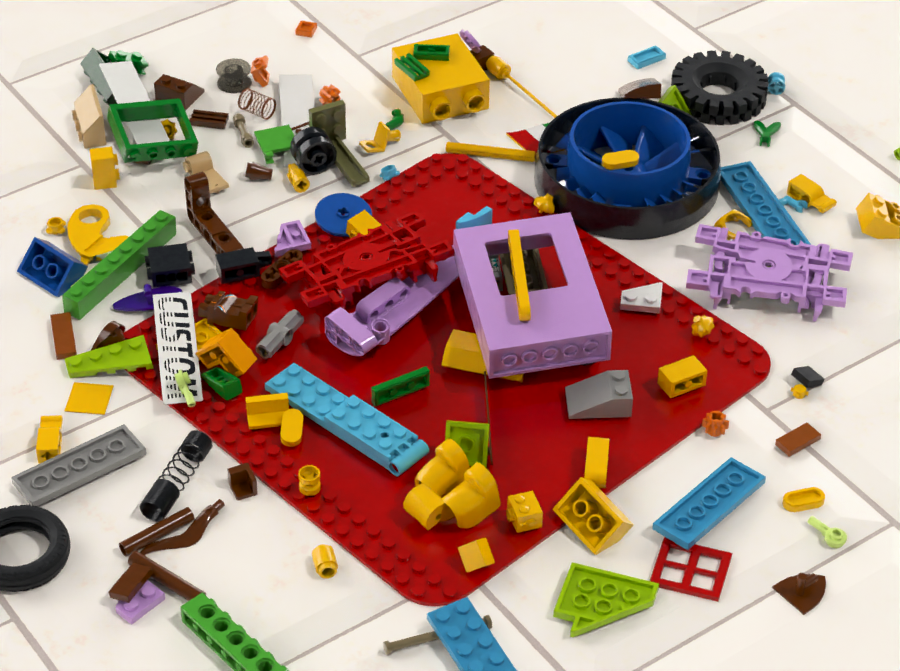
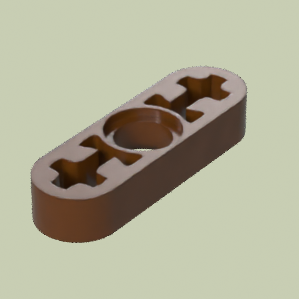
[261,249,303,289]

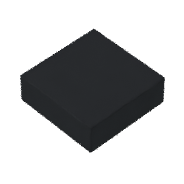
[791,366,824,388]

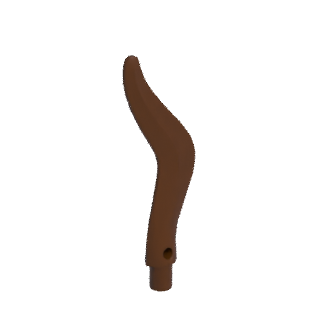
[140,499,225,555]

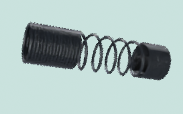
[139,430,213,522]

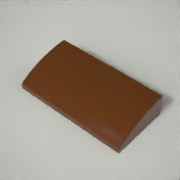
[618,78,661,98]

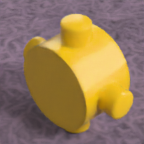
[791,384,809,399]

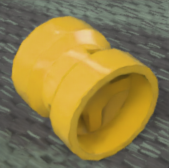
[298,465,321,496]

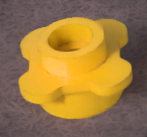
[46,217,66,234]

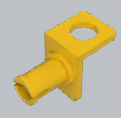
[359,122,401,153]

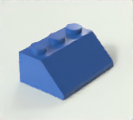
[17,237,88,297]

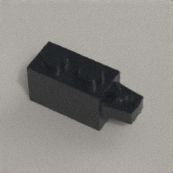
[215,247,272,284]

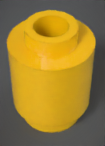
[312,544,338,578]

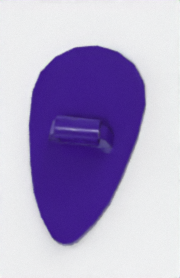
[113,284,183,311]

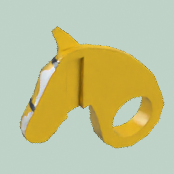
[67,204,128,266]

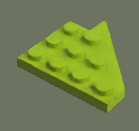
[553,562,659,638]

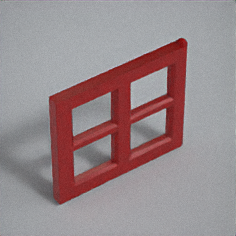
[650,537,733,602]

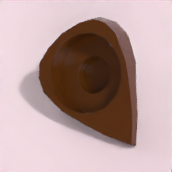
[91,321,126,350]

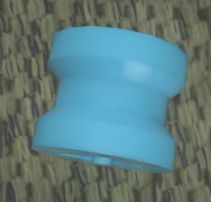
[768,72,785,95]

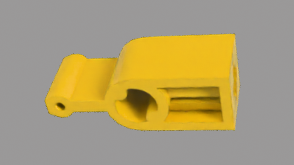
[787,174,837,213]
[36,415,63,463]

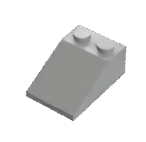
[565,370,633,419]

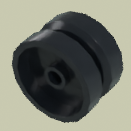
[290,127,337,175]

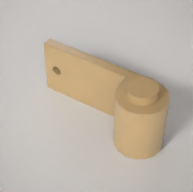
[183,151,229,194]

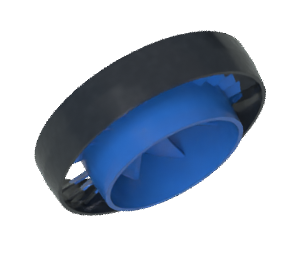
[534,98,721,240]

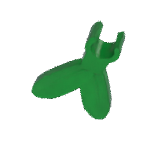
[754,121,781,147]

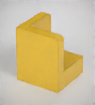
[458,538,495,572]

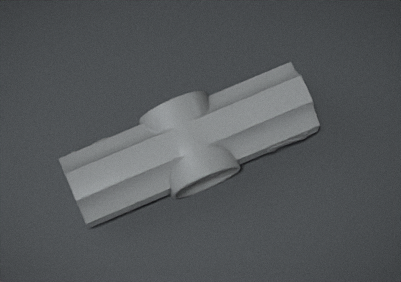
[256,309,304,360]

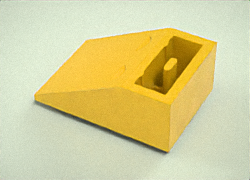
[856,193,900,239]

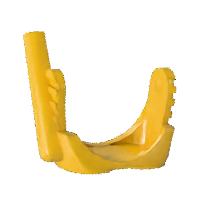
[714,209,752,240]

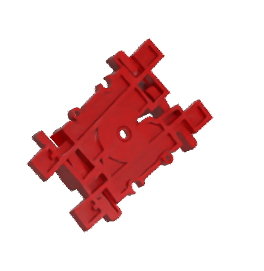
[279,211,455,310]

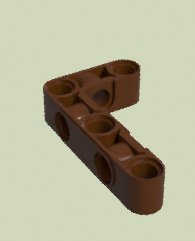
[184,171,244,254]

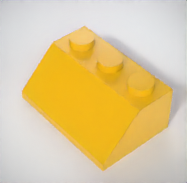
[552,477,634,555]

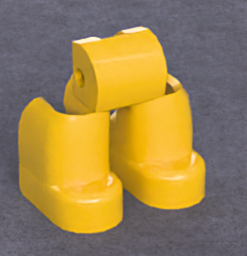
[403,438,501,530]

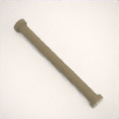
[383,615,492,655]

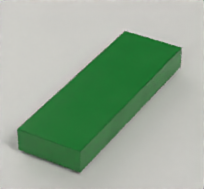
[371,366,430,406]

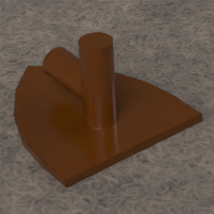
[772,573,826,615]

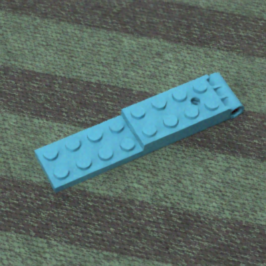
[265,363,429,476]

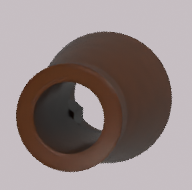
[245,162,273,180]

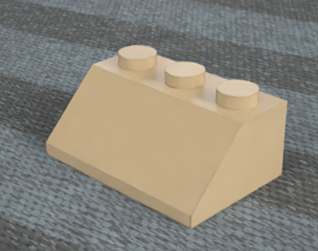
[72,84,106,149]

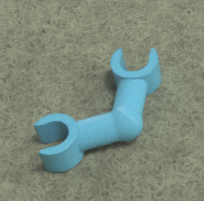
[779,196,808,213]

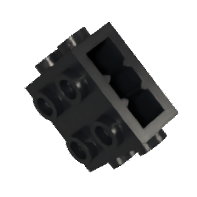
[145,243,195,288]

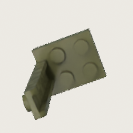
[309,100,370,187]

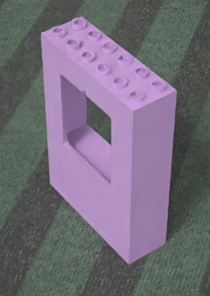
[454,212,612,379]

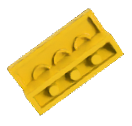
[442,329,524,382]

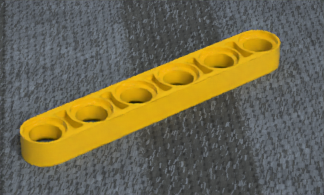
[508,229,531,321]

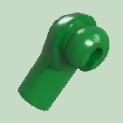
[385,108,404,130]

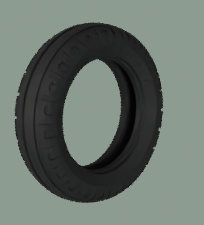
[0,505,70,592]

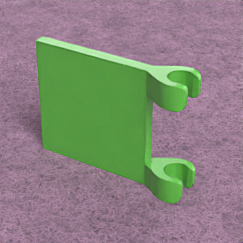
[254,125,294,164]

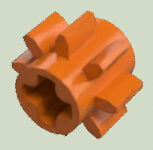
[319,84,341,105]
[702,411,729,437]

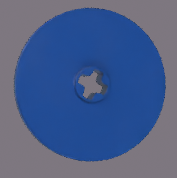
[315,193,372,237]

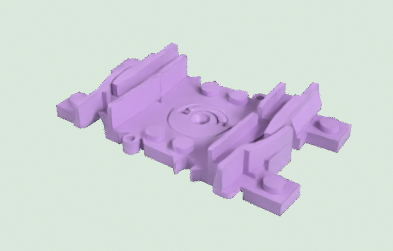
[686,224,853,322]

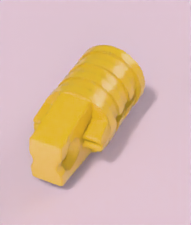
[287,163,310,192]

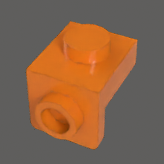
[251,55,270,87]

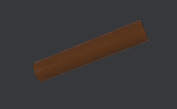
[119,507,195,557]

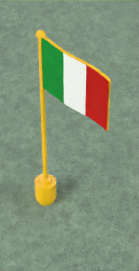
[486,56,566,153]

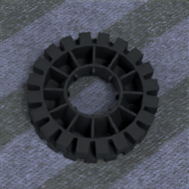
[671,50,769,125]

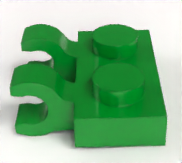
[108,50,149,75]

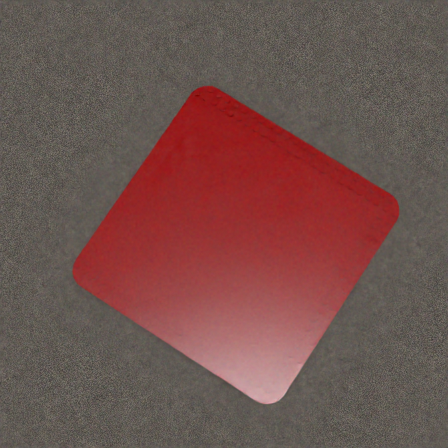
[123,153,771,606]

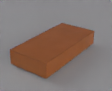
[775,422,821,457]

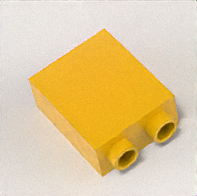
[392,33,490,124]

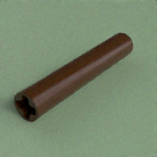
[128,551,206,601]

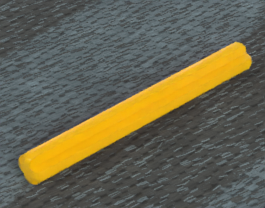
[446,142,536,162]

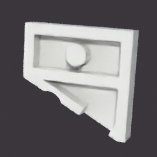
[620,282,663,313]

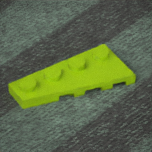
[65,335,154,378]

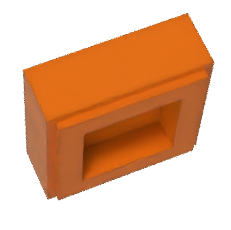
[295,20,317,37]

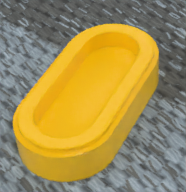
[602,150,639,170]
[280,409,303,447]
[782,487,825,512]

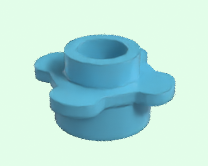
[380,165,400,181]

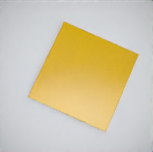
[65,382,114,415]

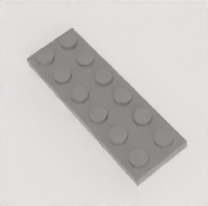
[11,424,147,506]

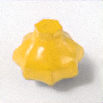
[161,119,178,140]
[534,193,555,214]
[691,315,715,338]

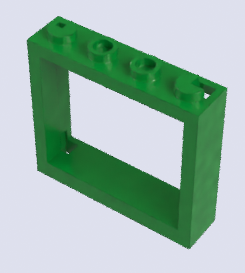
[107,98,198,163]

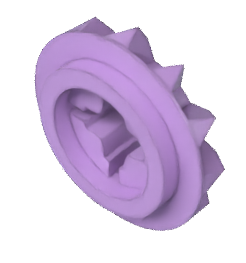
[459,29,481,53]

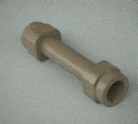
[233,114,254,148]

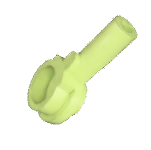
[174,370,196,407]
[808,516,847,548]

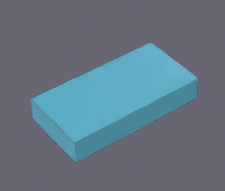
[627,45,666,69]

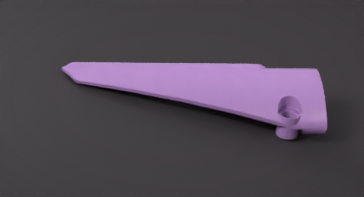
[324,245,459,356]

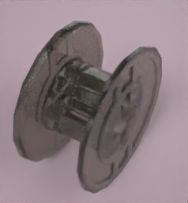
[216,58,252,94]

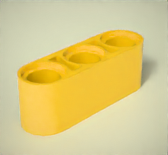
[585,437,610,488]

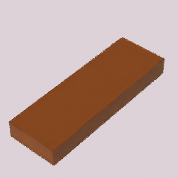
[50,312,77,360]

